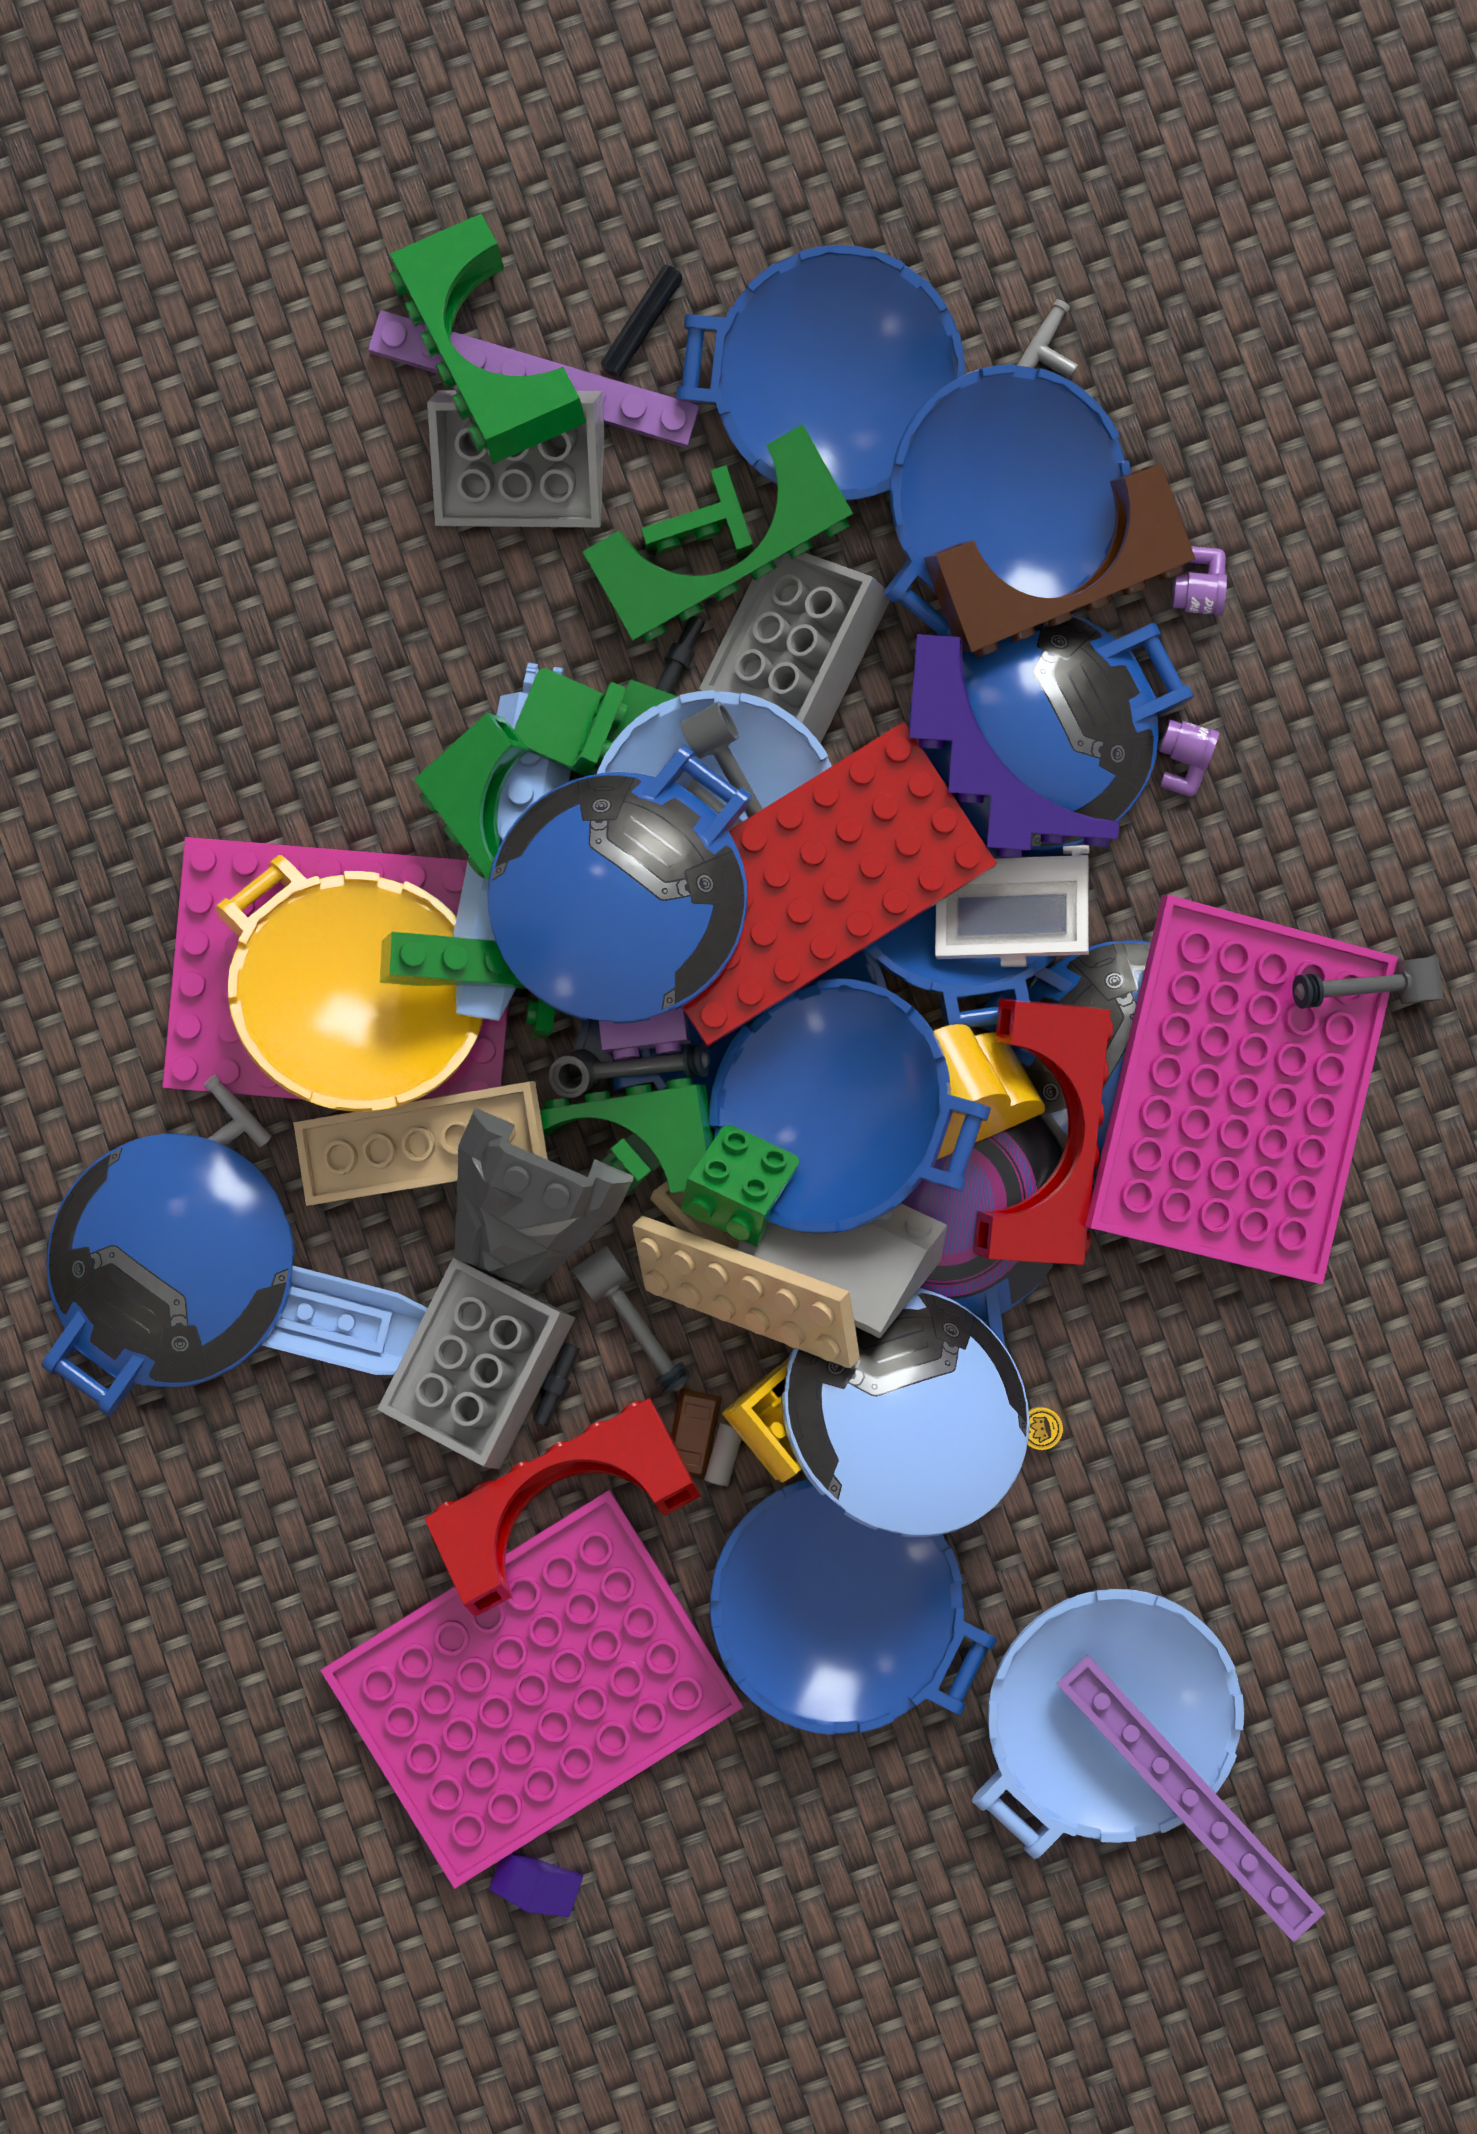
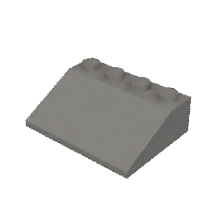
[427,390,604,527]
[699,552,890,744]
[736,1203,947,1338]
[377,1257,575,1470]

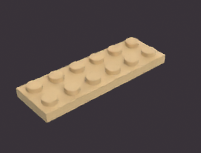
[293,1081,548,1206]
[632,1216,860,1368]

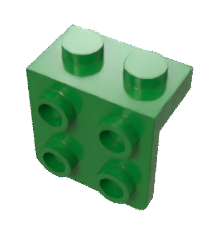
[513,668,628,776]
[681,1125,799,1247]

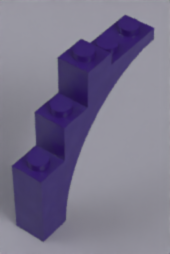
[909,634,1120,858]

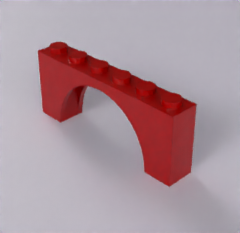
[973,999,1113,1265]
[424,1398,701,1617]

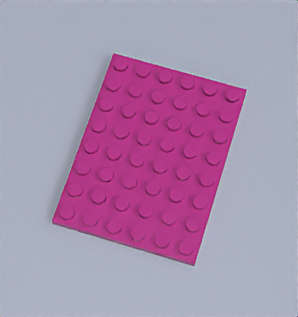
[163,837,509,1102]
[1085,895,1398,1285]
[320,1489,744,1889]

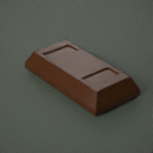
[671,1388,722,1479]

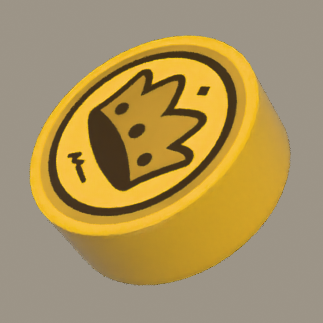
[1027,1407,1063,1450]

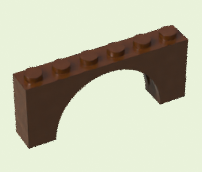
[923,463,1196,658]

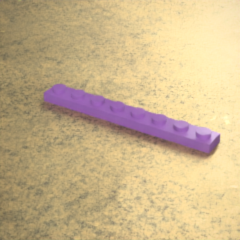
[368,310,700,449]
[1056,1654,1325,1942]

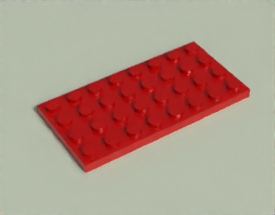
[682,721,997,1047]

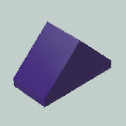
[489,1851,583,1917]

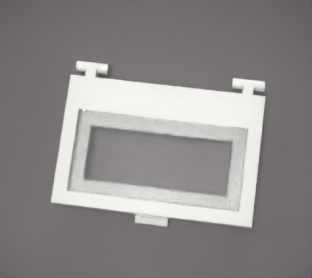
[935,845,1089,968]

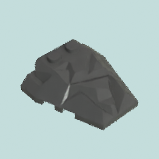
[454,1108,634,1292]

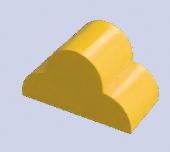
[933,1024,1045,1159]
[722,1357,802,1483]

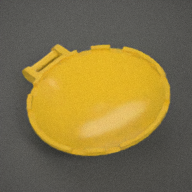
[215,855,483,1112]

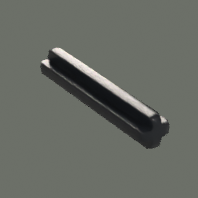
[601,264,682,377]

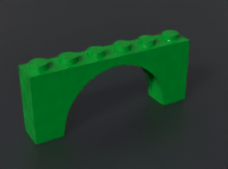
[389,214,586,464]
[582,424,854,643]
[414,713,528,881]
[540,1077,714,1193]

